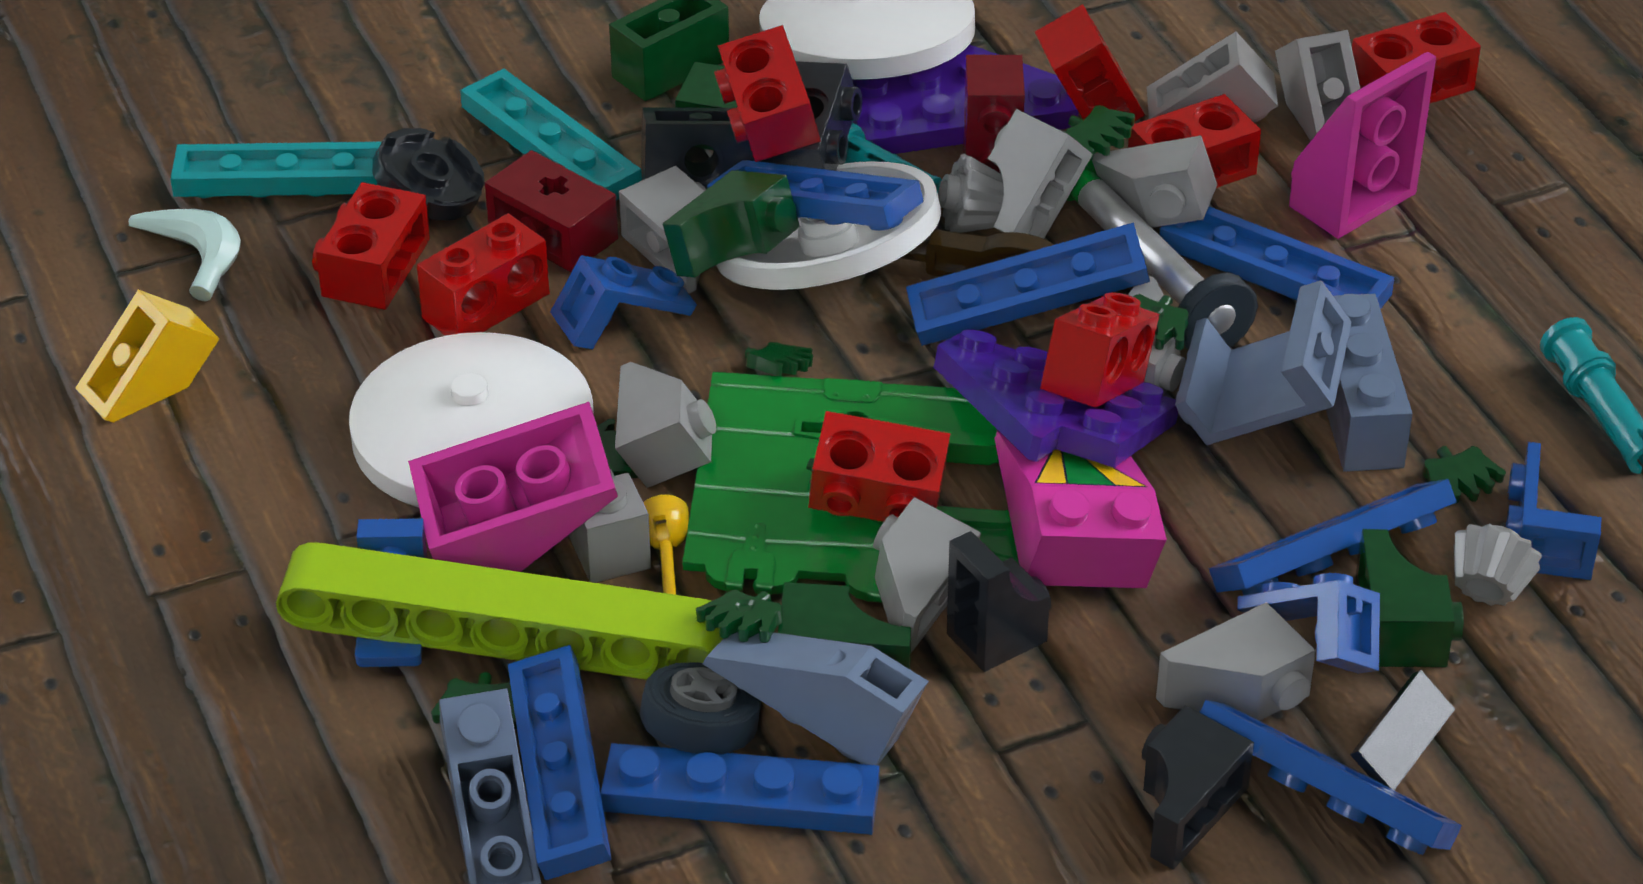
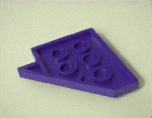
[852,44,1078,154]
[933,330,1179,468]

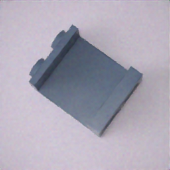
[1175,280,1352,445]

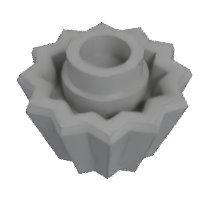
[938,153,1004,233]
[1454,523,1542,606]

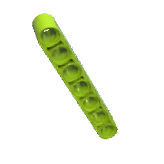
[276,542,723,680]

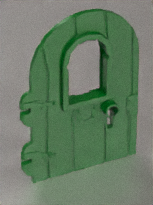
[682,372,1019,603]

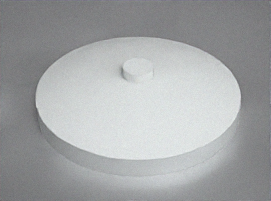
[759,0,975,79]
[717,161,941,290]
[349,332,594,508]

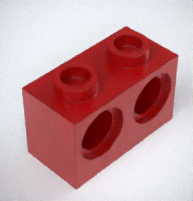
[1034,4,1145,121]
[1352,12,1481,104]
[714,25,821,162]
[1128,94,1261,188]
[312,182,430,310]
[417,213,550,336]
[1040,293,1160,408]
[808,411,950,522]

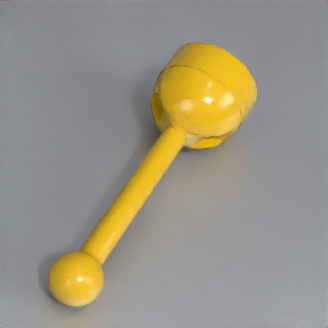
[643,495,689,595]

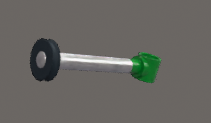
[1063,131,1258,350]

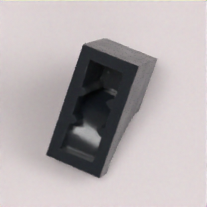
[946,531,1051,672]
[1142,705,1254,870]

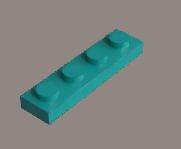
[460,68,642,200]
[170,142,381,198]

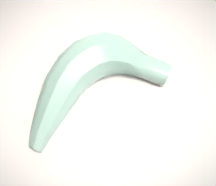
[129,209,241,301]

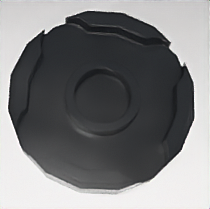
[372,128,485,220]

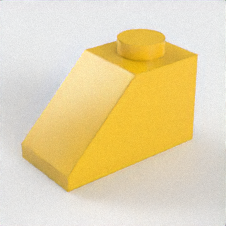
[75,289,220,423]

